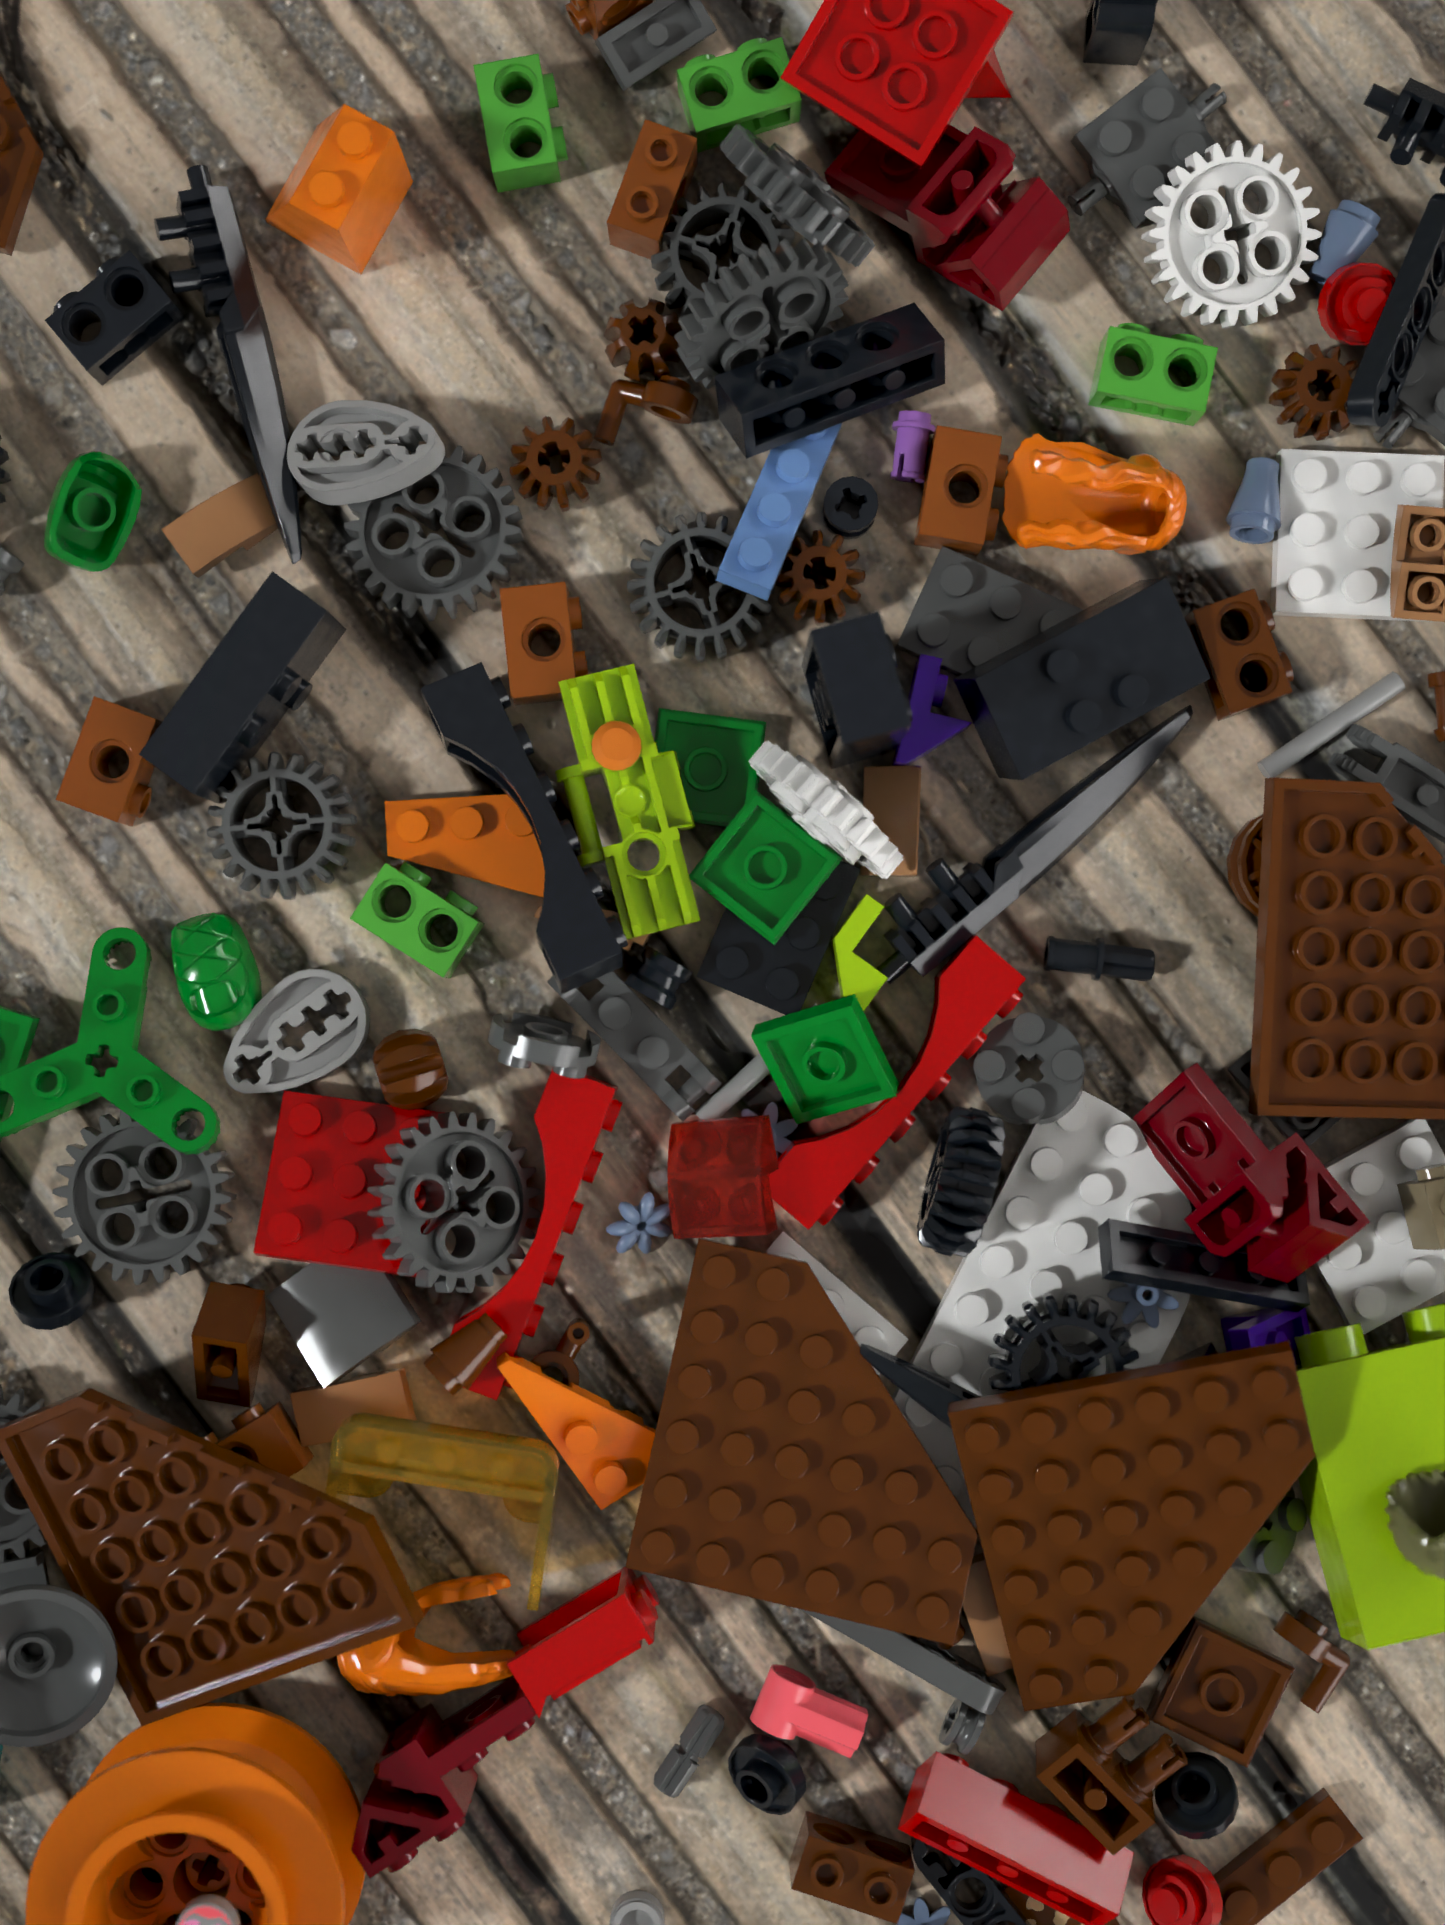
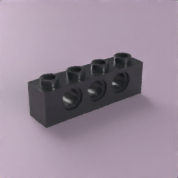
[714,303,945,459]

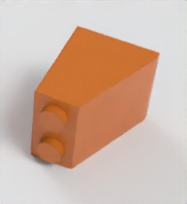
[265,104,413,275]

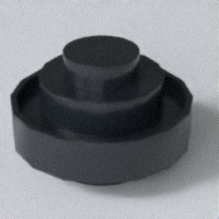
[8,1252,95,1330]
[728,1734,806,1815]
[1155,1752,1239,1840]

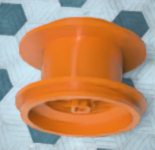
[25,1702,366,1925]

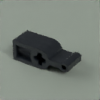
[1083,0,1158,66]

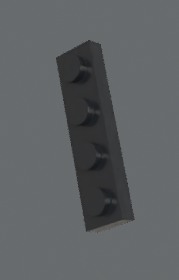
[1098,1219,1310,1313]

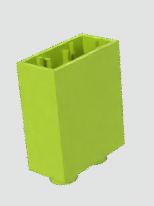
[1294,1303,1445,1650]

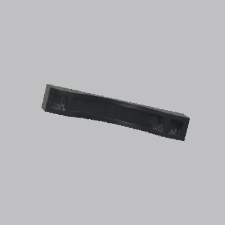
[421,662,628,994]

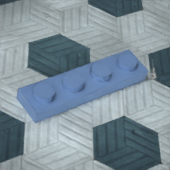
[716,422,843,601]

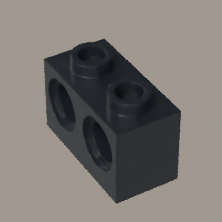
[45,250,185,386]

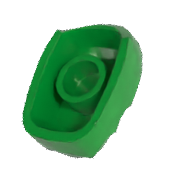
[44,451,142,572]
[171,913,262,1031]

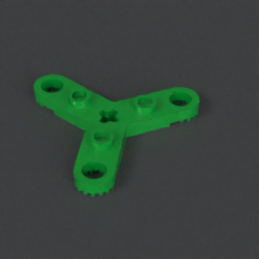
[0,927,221,1155]

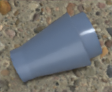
[1308,200,1381,286]
[1226,457,1281,544]

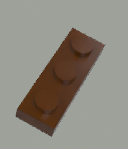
[1213,1787,1363,1925]

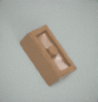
[860,766,921,877]

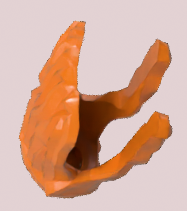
[1002,433,1187,555]
[337,1573,515,1696]

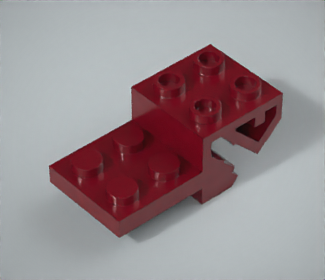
[824,125,1070,311]
[1132,1062,1370,1283]
[351,1676,537,1878]

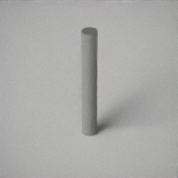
[1258,672,1405,778]
[694,1003,817,1128]

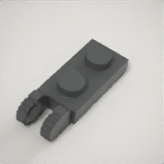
[1328,724,1445,844]

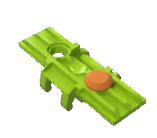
[555,663,701,940]

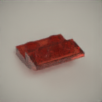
[668,1115,779,1239]

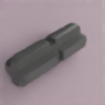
[653,1704,725,1798]

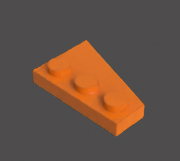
[384,794,545,898]

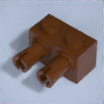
[1035,1695,1188,1855]

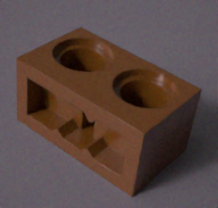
[1184,588,1294,721]
[789,1811,915,1924]

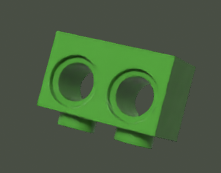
[677,37,801,153]
[473,54,568,193]
[1088,323,1218,426]
[350,861,485,978]

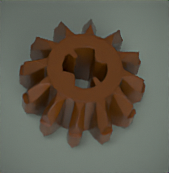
[1268,343,1358,441]
[509,416,602,512]
[775,530,865,626]

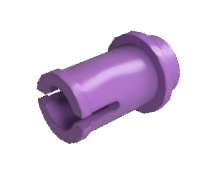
[890,410,935,483]

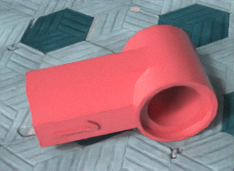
[750,1664,869,1758]

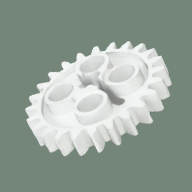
[1141,140,1322,329]
[748,741,904,879]

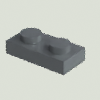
[595,0,717,91]

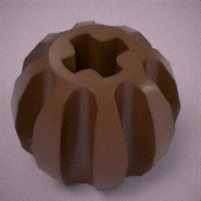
[604,298,683,382]
[372,1029,449,1110]

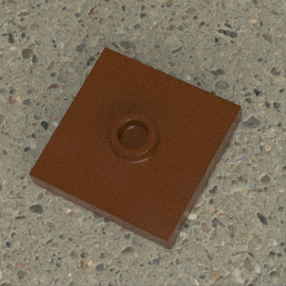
[1146,1616,1295,1768]

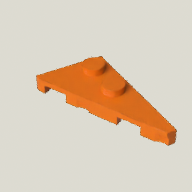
[496,1352,656,1510]

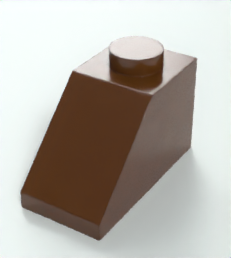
[191,1281,266,1408]

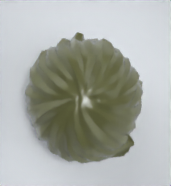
[1385,1468,1445,1579]

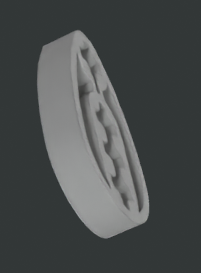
[287,400,445,505]
[223,969,370,1094]

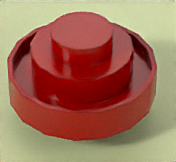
[1317,262,1396,346]
[1142,1854,1223,1925]

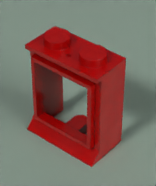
[507,1567,660,1719]

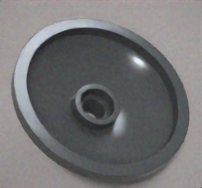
[0,1584,118,1747]

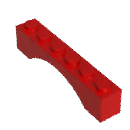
[757,935,1026,1230]
[450,1068,623,1401]

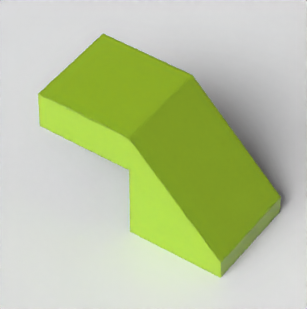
[832,894,888,1011]

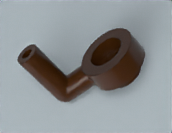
[593,375,698,446]
[530,1318,590,1386]
[1273,1609,1350,1714]

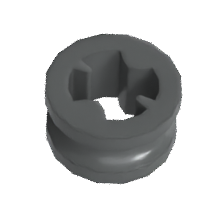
[939,1699,986,1755]

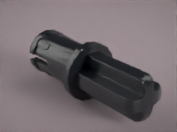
[1043,936,1155,981]

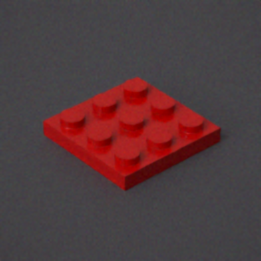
[780,0,1014,169]
[253,1090,445,1277]

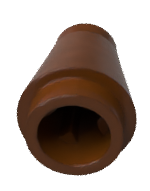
[423,1312,508,1396]

